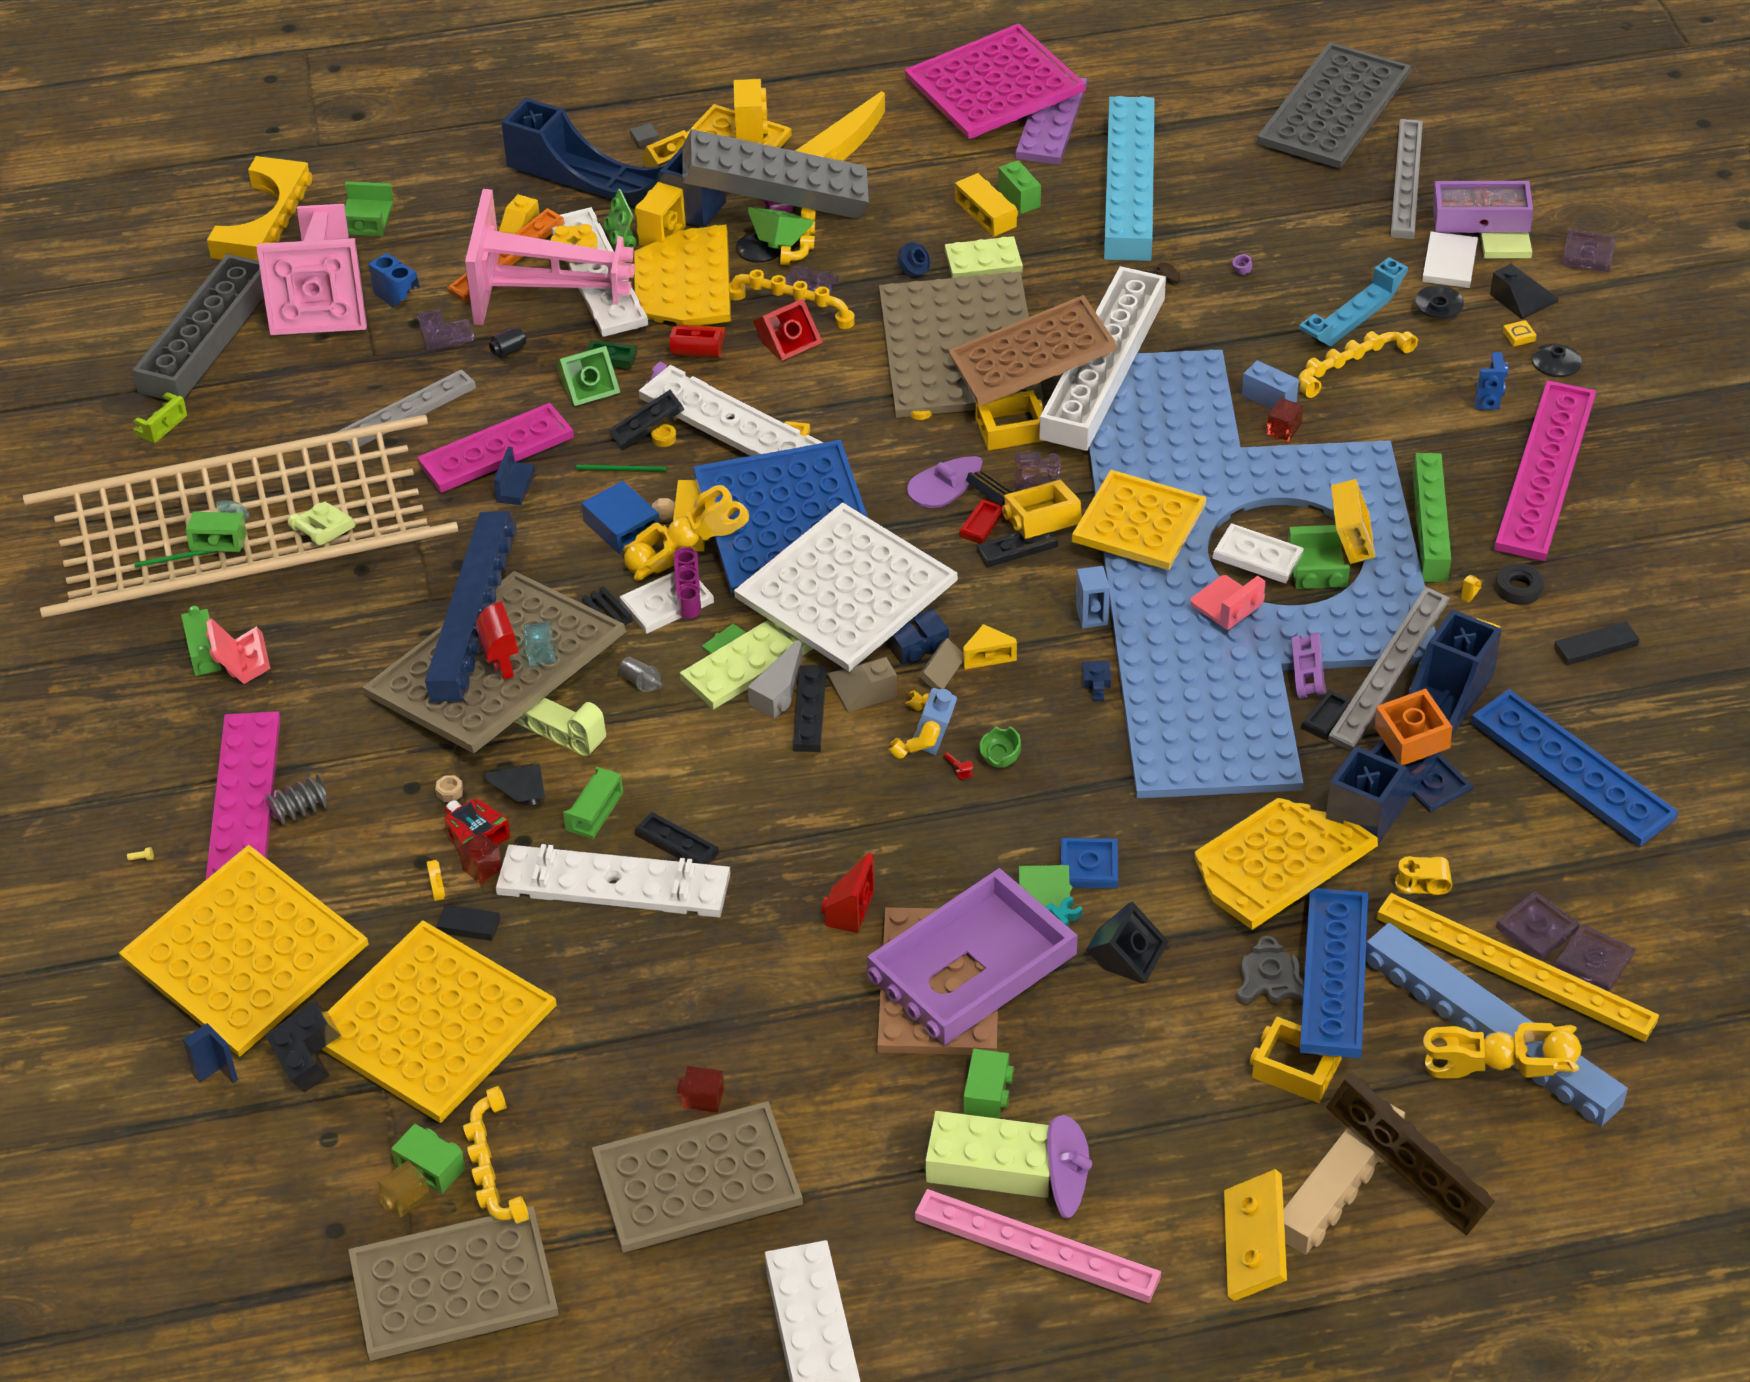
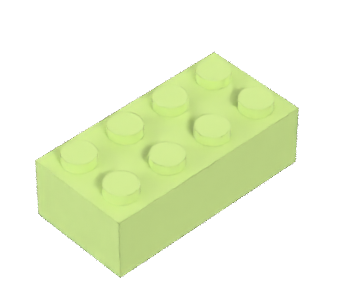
[926,1111,1051,1198]

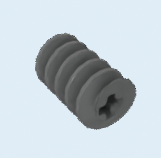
[265,774,327,825]

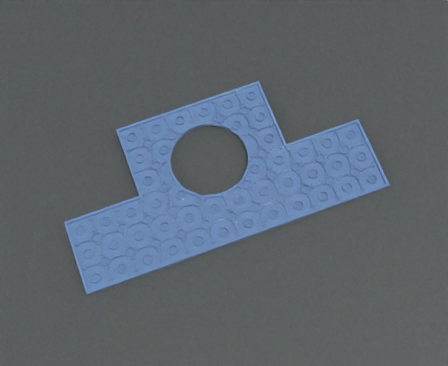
[1088,350,1436,798]

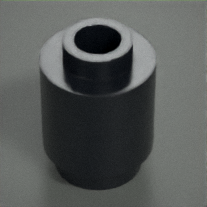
[489,327,526,358]

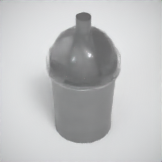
[618,657,663,691]

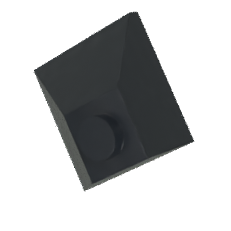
[1490,264,1559,319]
[484,762,545,806]
[1086,902,1169,984]

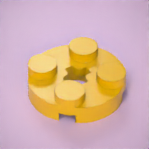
[551,224,598,262]

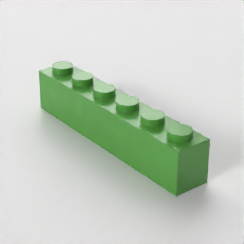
[1413,453,1451,582]

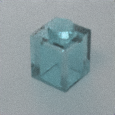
[523,621,557,666]

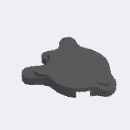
[1237,936,1304,1004]

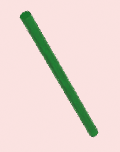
[576,465,666,472]
[134,550,219,568]

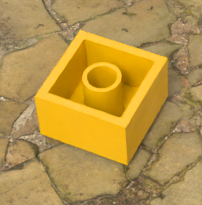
[734,79,768,143]
[635,182,686,246]

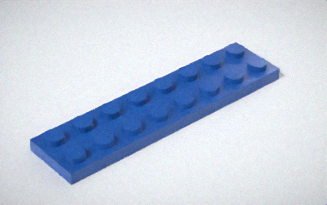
[1471,689,1679,847]
[1300,888,1368,1058]

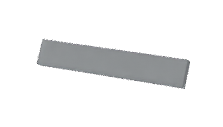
[337,369,476,451]

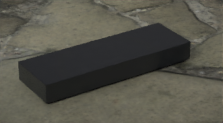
[609,389,685,450]
[977,532,1058,568]
[1554,621,1640,666]
[635,812,719,865]

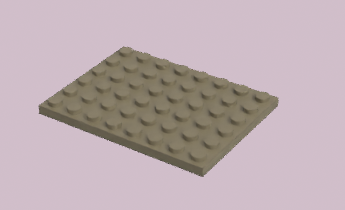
[879,272,1043,418]
[362,571,626,753]

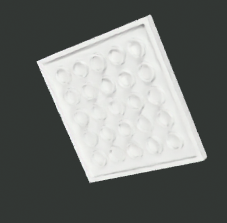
[734,503,958,672]

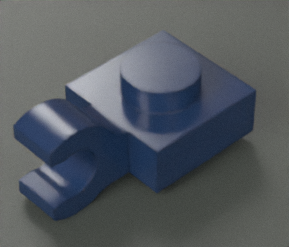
[1082,661,1111,701]

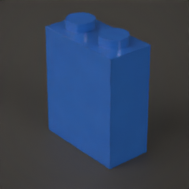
[581,481,660,554]

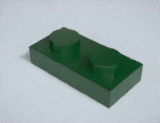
[585,340,638,369]

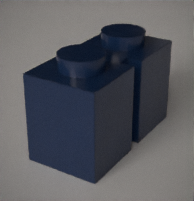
[887,609,949,665]

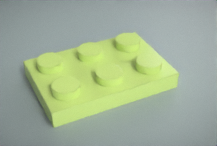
[945,236,1023,278]

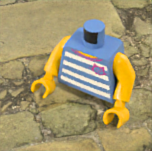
[888,688,957,759]

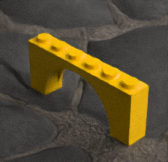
[207,156,312,261]

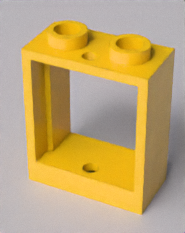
[976,390,1044,451]
[1002,479,1082,539]
[1331,479,1375,564]
[1250,1017,1342,1103]

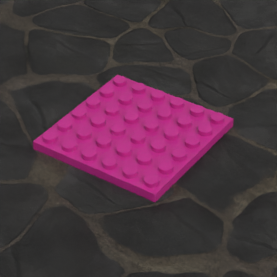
[904,23,1086,139]

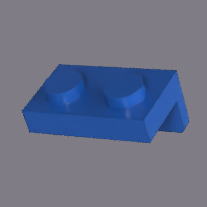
[1474,352,1508,410]

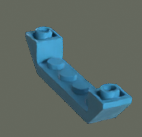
[1299,257,1408,346]

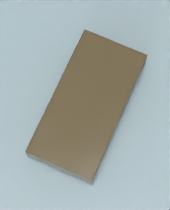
[919,638,963,689]

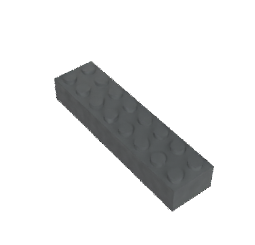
[682,129,869,219]
[132,254,264,401]

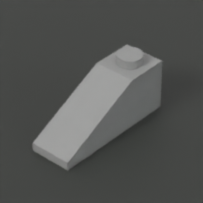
[748,640,803,719]

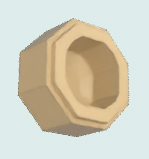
[652,498,675,523]
[435,775,463,802]

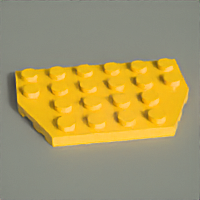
[634,225,731,326]
[1195,798,1378,930]

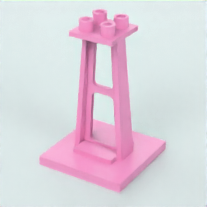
[465,189,635,325]
[257,204,367,335]

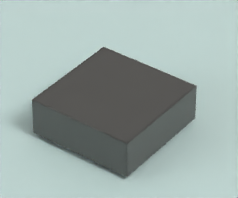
[630,123,659,147]

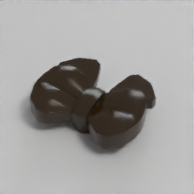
[1143,263,1180,288]

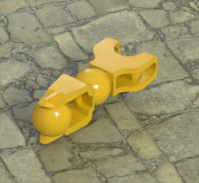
[622,485,749,581]
[1423,1023,1582,1078]

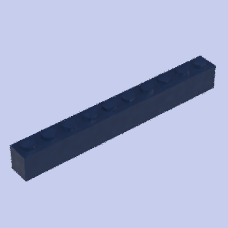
[425,511,517,702]

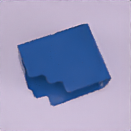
[368,253,420,308]

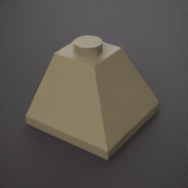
[827,657,897,713]

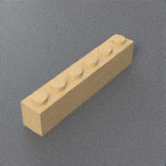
[1283,1104,1405,1255]

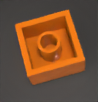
[1375,689,1452,766]

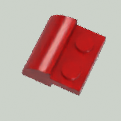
[669,325,726,358]
[476,601,519,679]

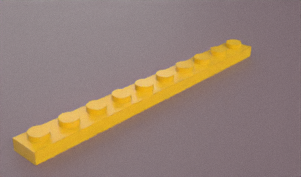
[1377,893,1659,1042]

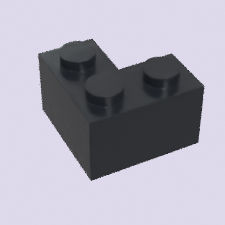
[265,1001,341,1092]

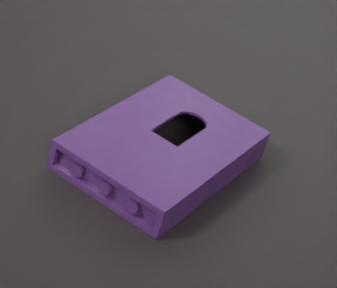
[867,868,1078,1046]

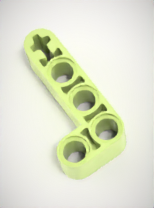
[514,697,606,757]

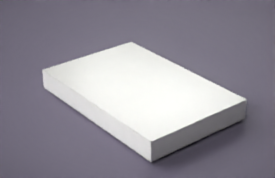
[1422,232,1478,288]
[1213,524,1304,584]
[620,571,714,634]

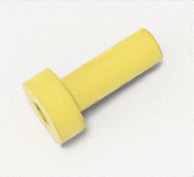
[127,847,154,861]

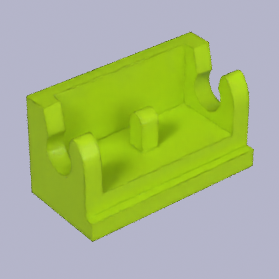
[133,392,187,444]

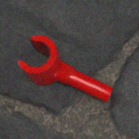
[944,752,974,780]

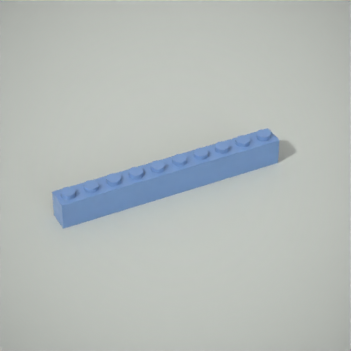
[1365,923,1628,1127]

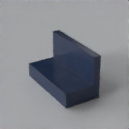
[494,446,535,505]
[182,1023,238,1083]

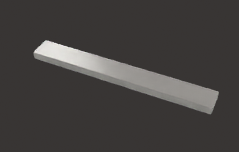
[1390,119,1423,239]
[1328,587,1449,751]

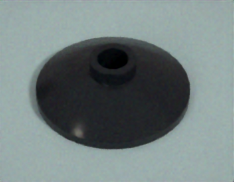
[736,232,783,263]
[1415,286,1464,318]
[1532,343,1582,377]

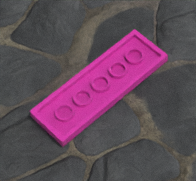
[417,403,574,493]

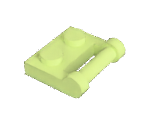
[288,501,355,545]

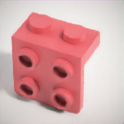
[1190,575,1265,630]
[206,618,270,684]

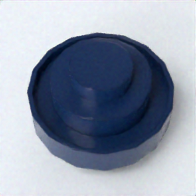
[897,242,931,277]

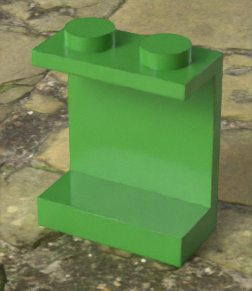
[345,181,394,236]
[1288,525,1350,589]

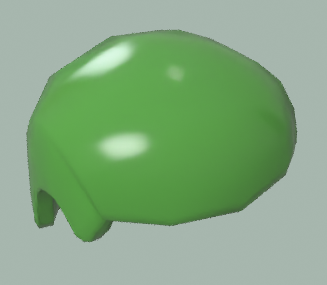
[979,726,1021,768]

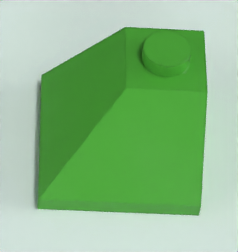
[748,207,814,249]
[555,346,621,406]

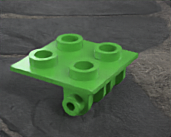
[604,189,636,249]

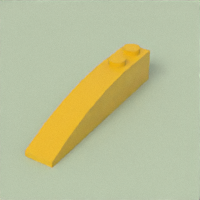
[795,91,885,161]

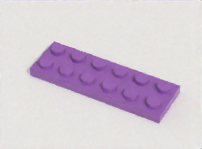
[1016,77,1087,165]

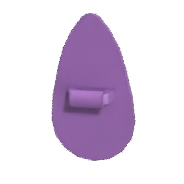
[907,456,982,508]
[1047,1115,1092,1218]

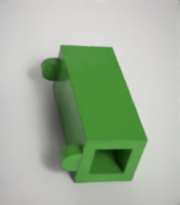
[181,606,222,676]

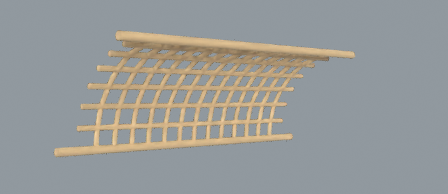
[23,414,459,618]

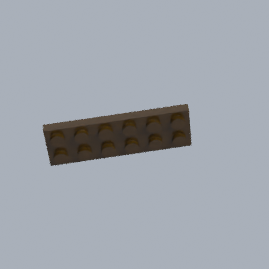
[1326,1073,1495,1235]

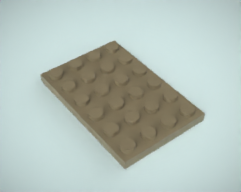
[592,1101,803,1253]
[348,1206,559,1361]

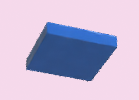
[1061,838,1118,888]

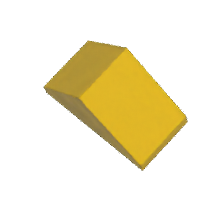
[963,624,1017,669]

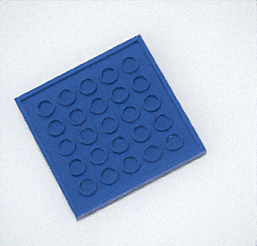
[693,440,868,594]

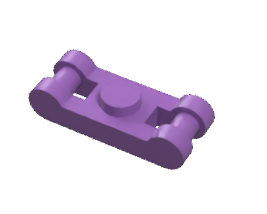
[1292,632,1326,699]

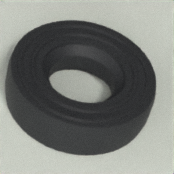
[1495,563,1544,605]

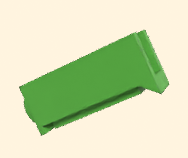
[563,767,623,839]

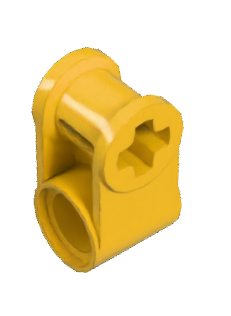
[1394,856,1452,895]

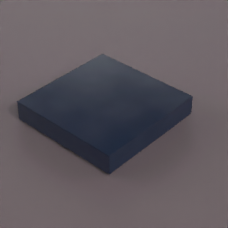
[1412,754,1474,812]

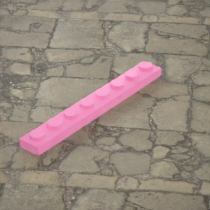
[915,1189,1161,1303]

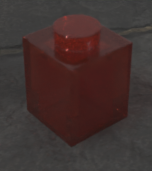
[1267,398,1303,441]
[459,832,502,885]
[677,1066,725,1113]

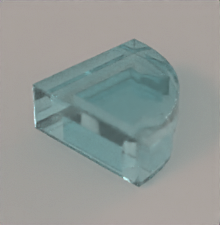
[216,500,250,519]

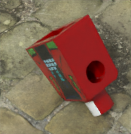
[444,799,511,864]

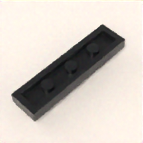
[793,665,827,752]

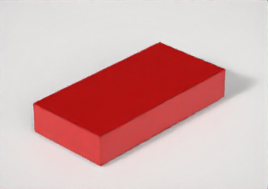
[959,499,1003,544]

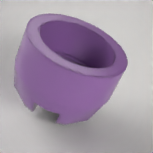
[1233,254,1252,276]

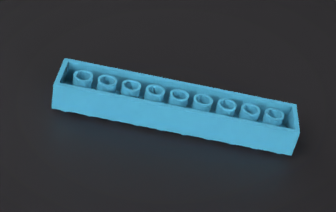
[1104,96,1154,261]

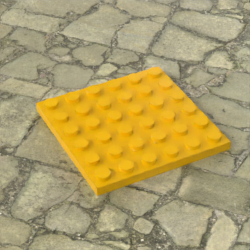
[119,845,369,1057]
[321,920,557,1123]

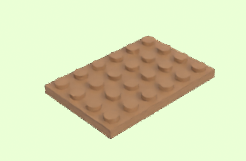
[949,295,1118,406]
[878,907,998,1055]

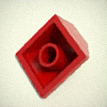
[753,298,823,361]
[821,853,875,933]

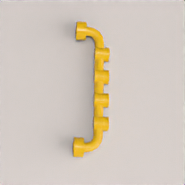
[780,207,816,265]
[730,270,855,329]
[1299,331,1418,398]
[463,1086,529,1224]

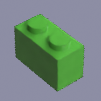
[998,160,1041,214]
[186,512,247,552]
[964,1049,1014,1119]
[391,1124,465,1194]

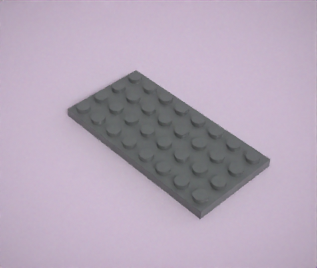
[1257,42,1411,169]

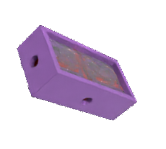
[1433,181,1533,233]

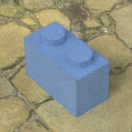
[1242,360,1299,415]
[1076,566,1110,629]

